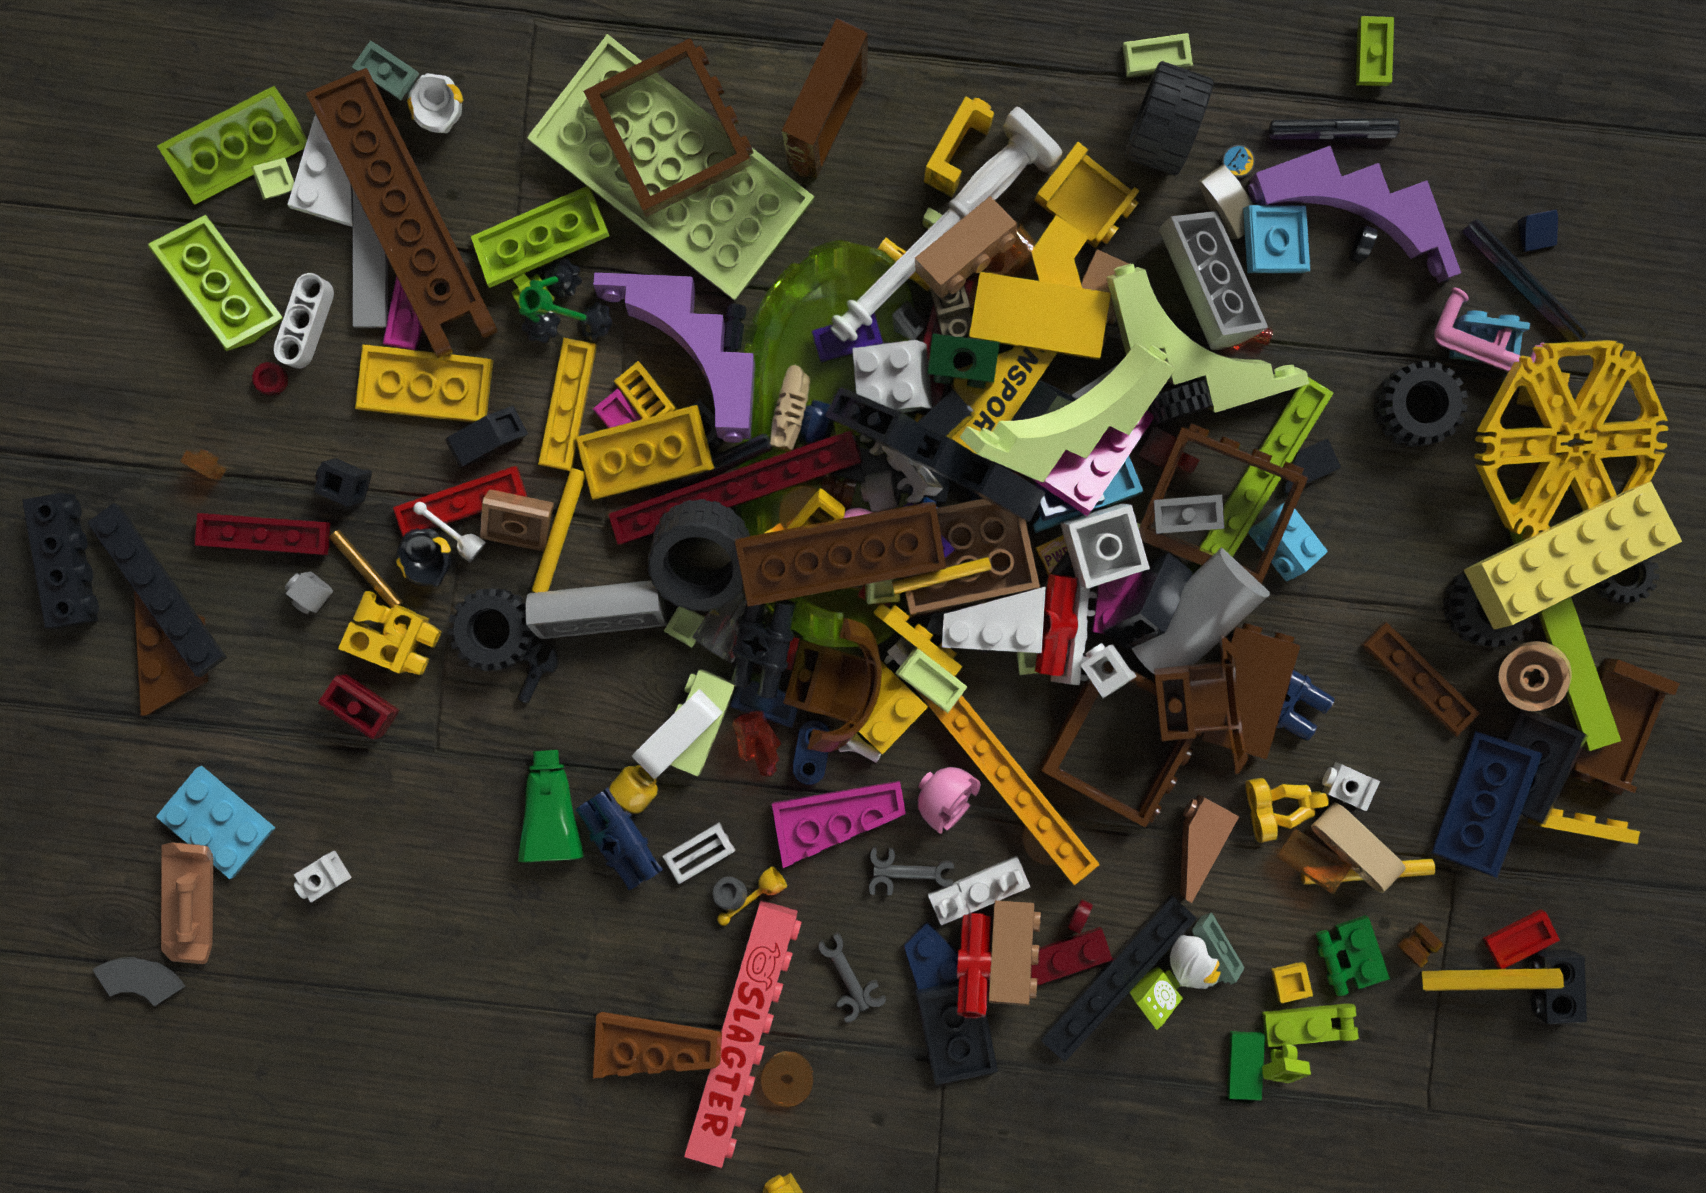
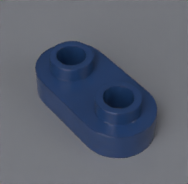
[793,719,830,785]

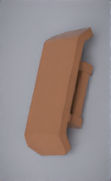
[161,842,213,964]

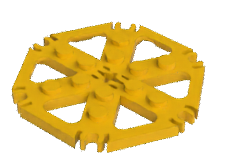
[1474,340,1668,540]

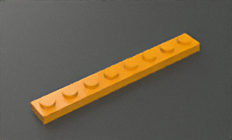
[913,687,1100,885]

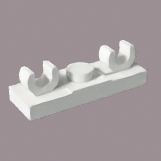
[860,435,943,503]
[1051,586,1097,685]
[928,856,1030,925]

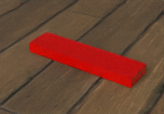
[393,466,527,537]

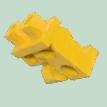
[338,591,442,675]

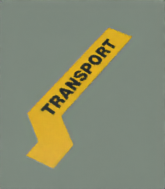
[951,215,1088,454]

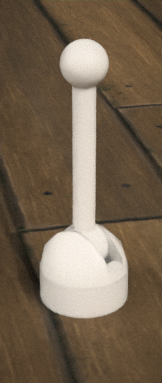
[413,502,486,563]

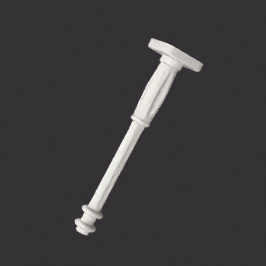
[830,107,1062,342]

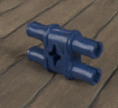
[1276,670,1335,741]
[575,788,663,891]

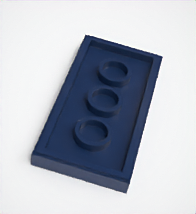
[1431,731,1542,878]

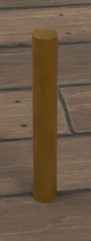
[329,530,403,608]

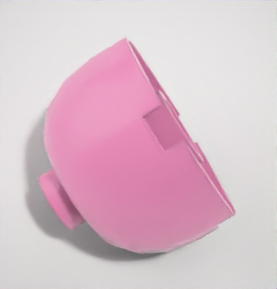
[918,767,981,834]

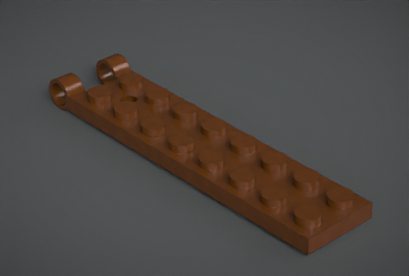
[306,68,498,359]

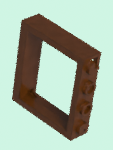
[782,18,868,178]
[583,38,754,217]
[1139,424,1308,584]
[1039,661,1204,828]

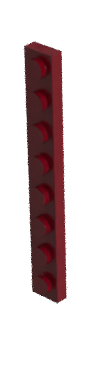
[608,430,863,545]

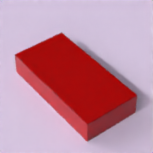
[1483,909,1560,969]

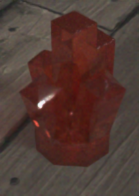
[732,711,781,777]

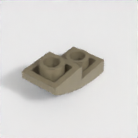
[1197,165,1253,239]
[930,285,972,338]

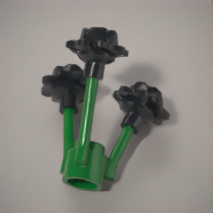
[519,258,612,343]

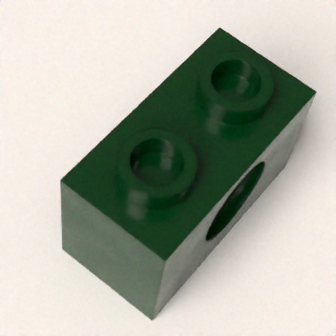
[928,334,1000,389]

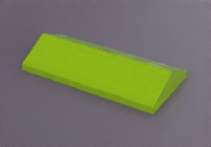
[157,86,307,205]
[471,186,610,288]
[148,215,283,351]

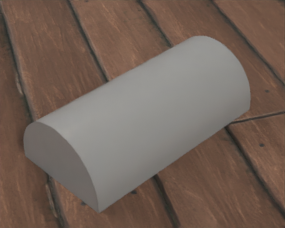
[1159,211,1268,350]
[1132,547,1270,674]
[526,580,668,639]

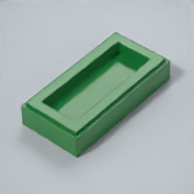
[1227,1031,1265,1100]

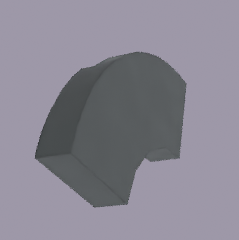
[92,957,186,1006]

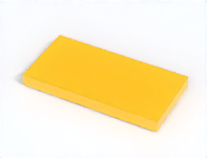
[969,272,1111,360]
[355,344,493,423]
[575,405,714,500]

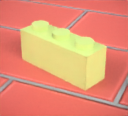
[670,669,736,776]

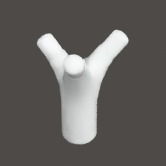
[839,734,881,763]

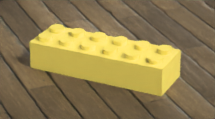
[1464,482,1682,630]

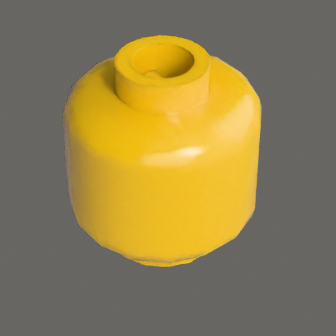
[609,765,658,814]

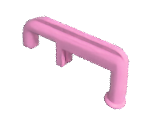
[1434,287,1544,372]

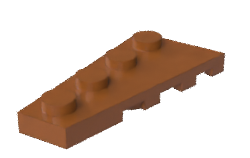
[593,1012,722,1078]

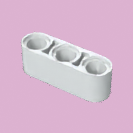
[273,273,334,368]
[632,689,723,780]

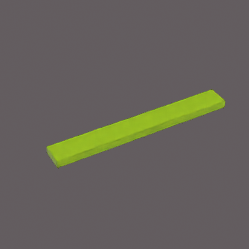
[1187,377,1333,575]
[1508,496,1621,751]

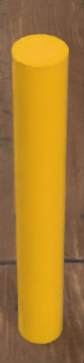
[892,557,991,595]

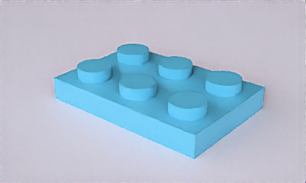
[156,766,275,879]

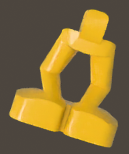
[1245,778,1329,843]

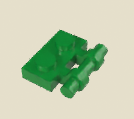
[1316,915,1390,996]

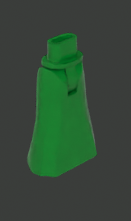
[518,750,584,862]

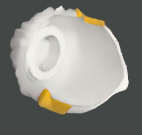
[407,73,463,133]
[1170,935,1221,989]

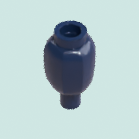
[798,399,833,447]

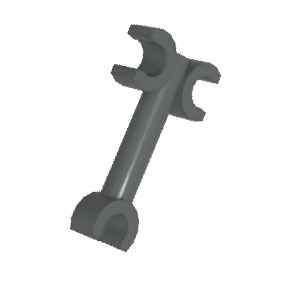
[869,847,954,895]
[819,932,886,1022]

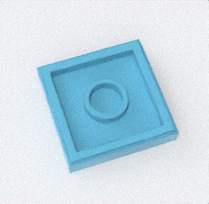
[1243,205,1310,273]

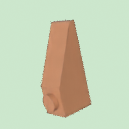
[1180,794,1239,903]

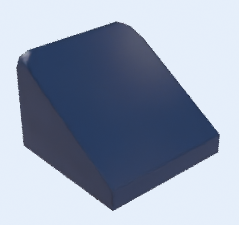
[1517,209,1558,252]

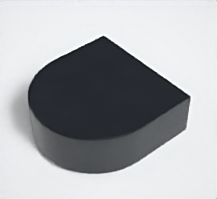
[1349,226,1377,264]

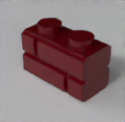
[318,674,400,740]

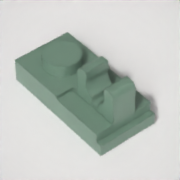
[352,40,419,101]
[1192,912,1245,984]

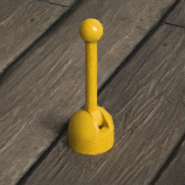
[717,866,787,926]

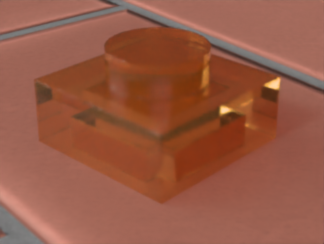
[180,449,227,480]

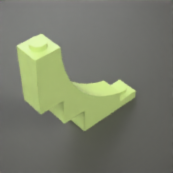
[1106,264,1309,413]
[960,343,1175,482]

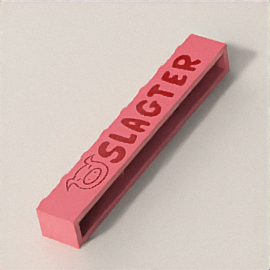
[684,900,802,1168]

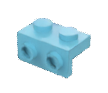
[1449,310,1530,362]
[1248,502,1328,581]

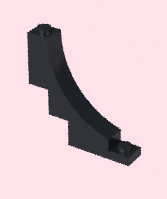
[825,387,1045,522]

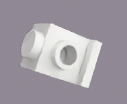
[1081,643,1137,698]
[1322,762,1380,811]
[294,851,352,902]

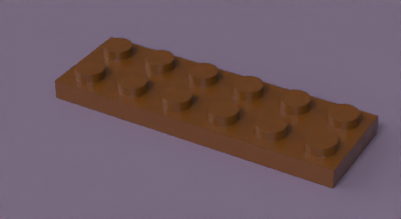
[735,501,946,607]

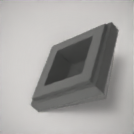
[892,300,927,340]

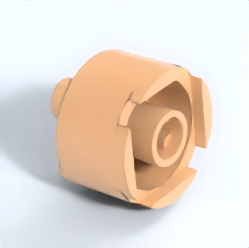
[1498,641,1572,711]

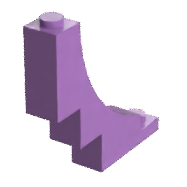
[1248,146,1461,283]
[593,273,755,443]

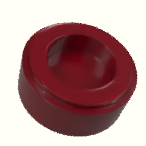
[252,362,288,396]
[1068,899,1093,934]

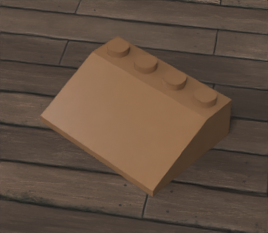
[901,499,1040,619]

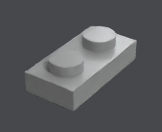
[1154,494,1224,534]

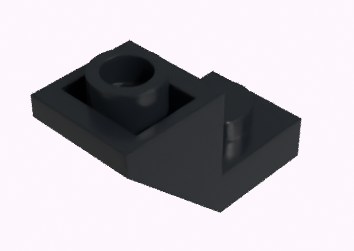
[445,406,528,468]

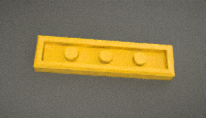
[538,338,597,471]
[1422,968,1564,991]

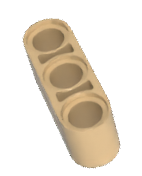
[1311,802,1406,893]

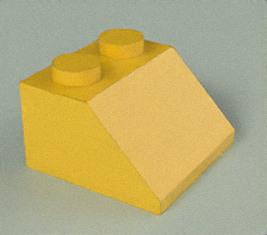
[859,660,928,754]

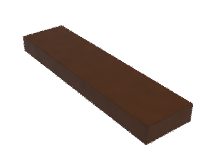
[1361,622,1480,736]

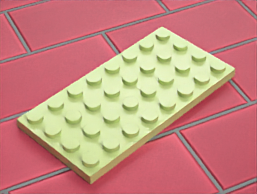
[527,34,814,301]

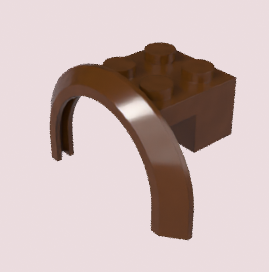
[783,618,882,752]
[1154,635,1248,774]

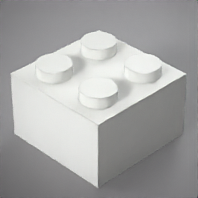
[852,340,932,413]
[1060,504,1150,589]

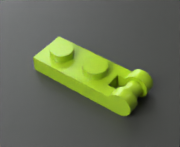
[1262,1004,1359,1047]

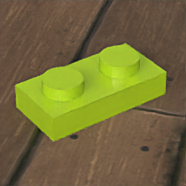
[1356,16,1394,86]

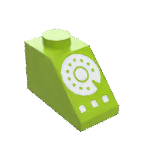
[1129,965,1183,1030]

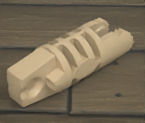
[770,364,811,451]

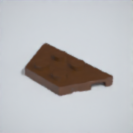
[134,591,208,716]

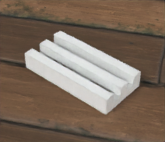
[663,822,735,884]

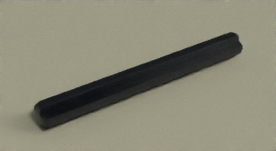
[1463,219,1588,342]

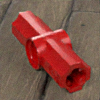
[1034,574,1078,676]
[957,913,991,1018]

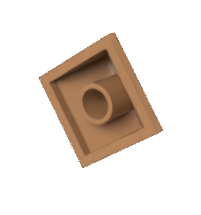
[480,489,554,552]

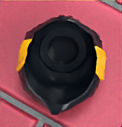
[396,528,452,587]

